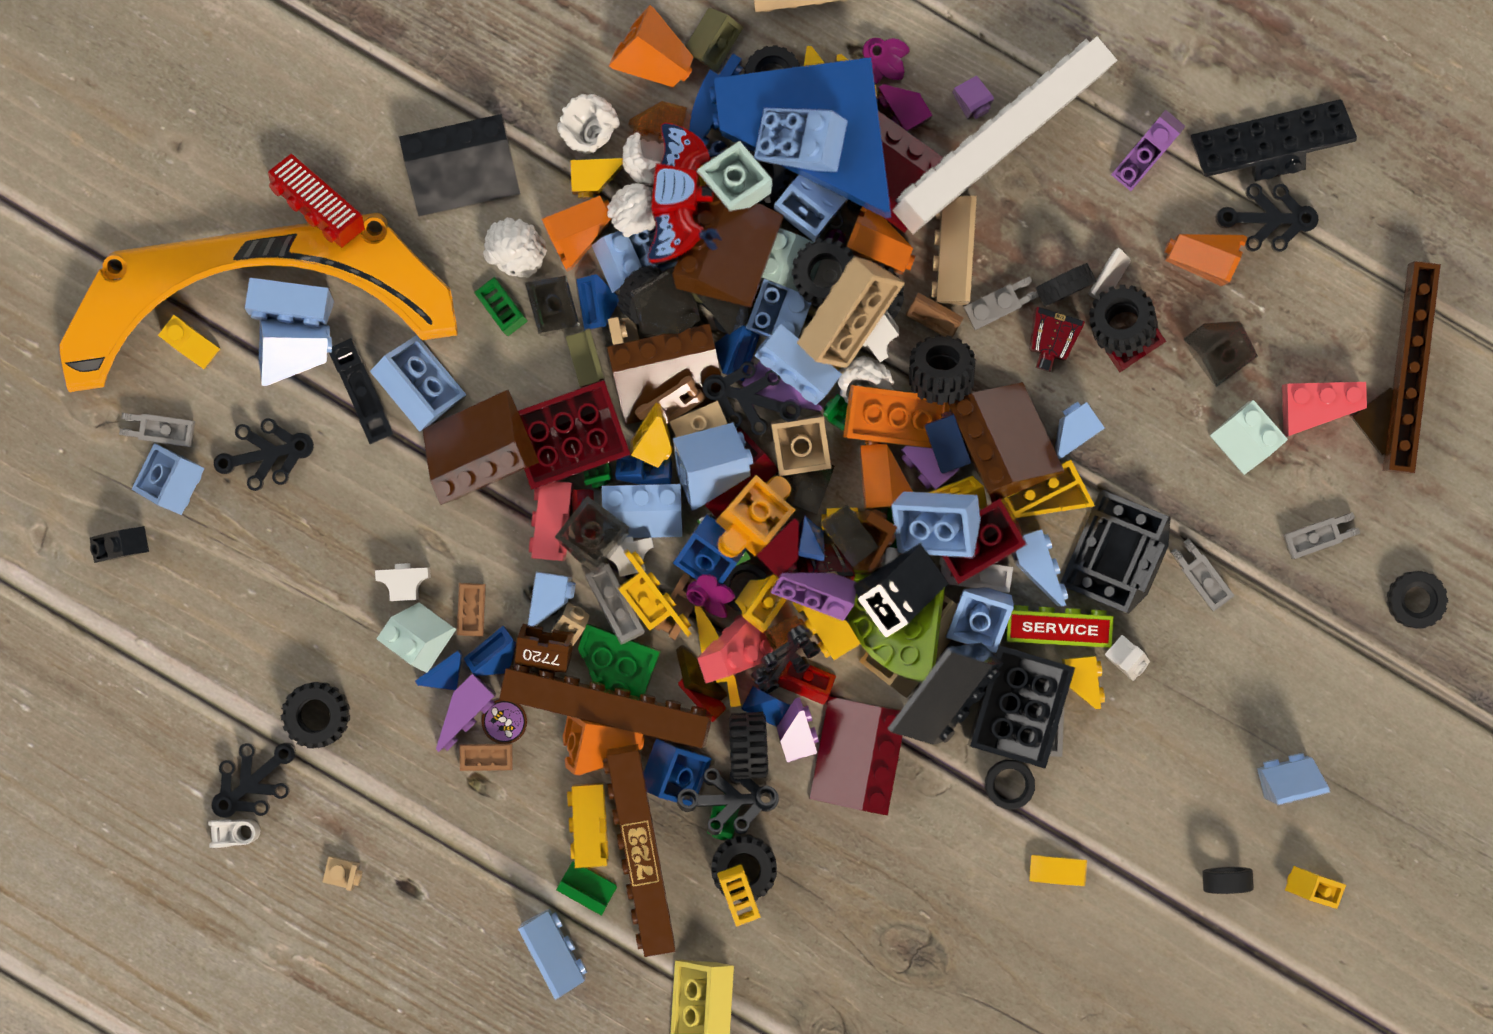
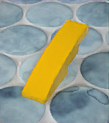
[695,606,741,707]

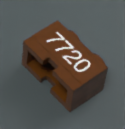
[515,624,574,673]

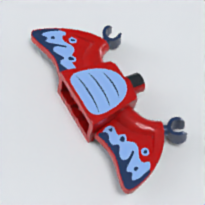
[648,123,727,263]

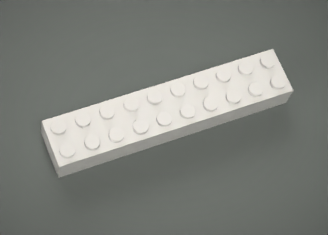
[892,37,1117,234]

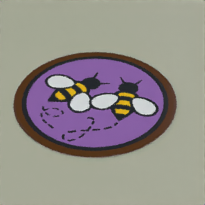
[482,699,527,744]

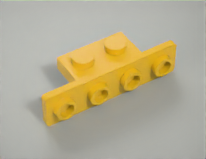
[618,549,692,637]

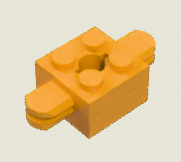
[716,475,795,558]

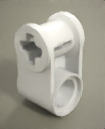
[208,819,261,848]

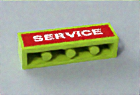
[1005,605,1113,648]

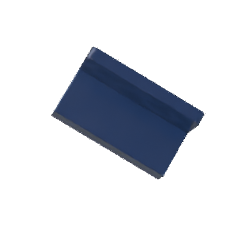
[924,411,971,474]

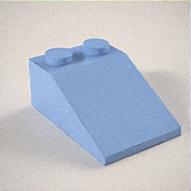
[1257,753,1330,805]

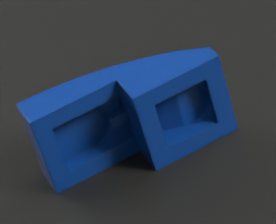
[615,455,672,485]

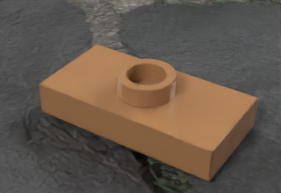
[906,292,964,338]
[457,583,486,636]
[460,744,513,771]

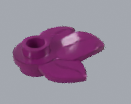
[862,38,910,85]
[686,574,735,618]

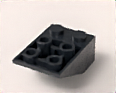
[853,543,949,637]

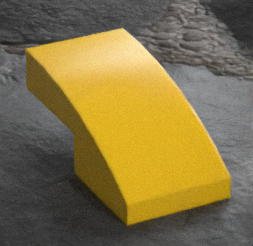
[1029,855,1087,886]

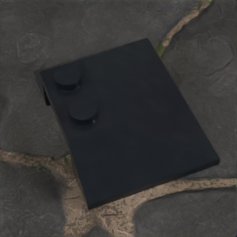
[1060,490,1171,614]

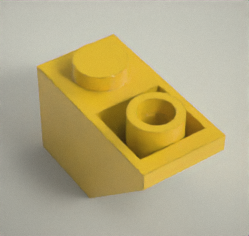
[1062,656,1105,709]

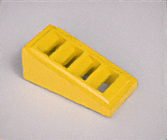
[717,865,761,927]

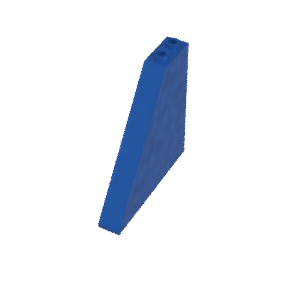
[710,57,891,218]

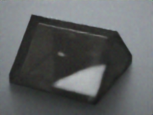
[525,276,580,336]

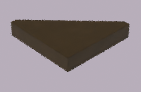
[1351,387,1393,455]
[676,645,727,700]

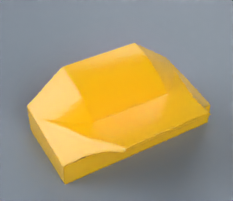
[735,574,787,633]

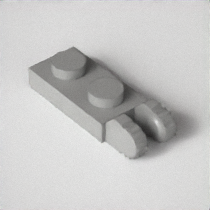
[963,276,1039,330]
[119,413,195,447]
[1283,512,1360,559]
[1171,539,1234,612]

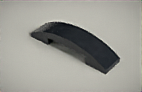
[329,338,394,445]

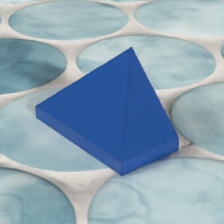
[576,275,619,331]
[714,324,760,381]
[798,516,825,561]
[463,626,516,676]
[415,650,463,690]
[741,686,791,727]

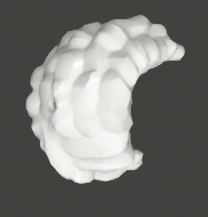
[557,94,620,154]
[623,132,665,187]
[607,183,656,237]
[483,217,547,278]
[837,356,894,403]

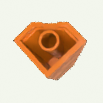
[609,5,694,87]
[542,196,612,272]
[846,206,916,275]
[1164,234,1248,287]
[860,440,913,509]
[563,716,644,775]

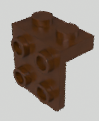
[850,509,897,573]

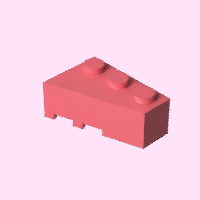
[1282,382,1367,437]
[529,481,573,561]
[697,614,775,683]

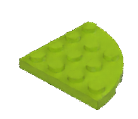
[847,574,945,682]

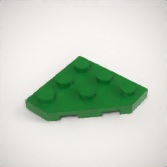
[578,624,661,697]

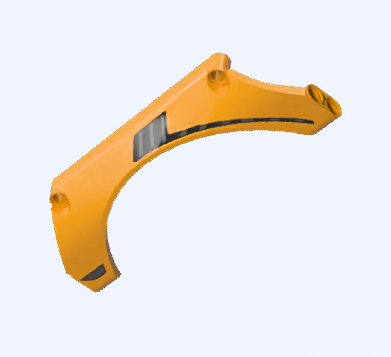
[59,213,458,392]

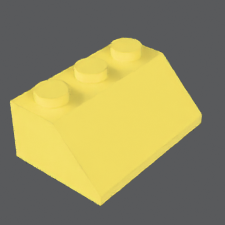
[671,960,734,1034]

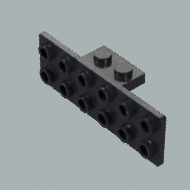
[1191,99,1357,181]

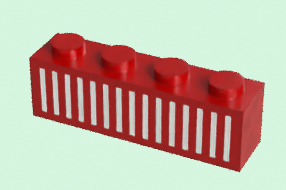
[268,153,365,248]

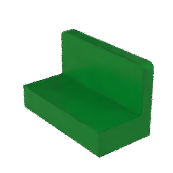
[556,861,617,916]

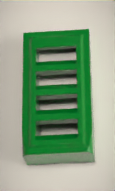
[474,277,528,336]

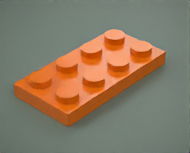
[843,385,949,448]

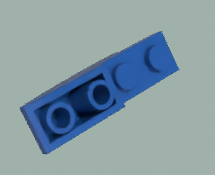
[689,53,743,146]

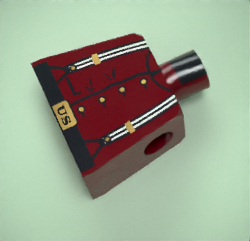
[1029,307,1085,372]
[797,544,856,581]

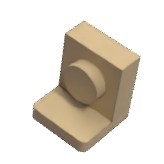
[608,317,639,346]
[550,603,590,645]
[322,856,363,891]

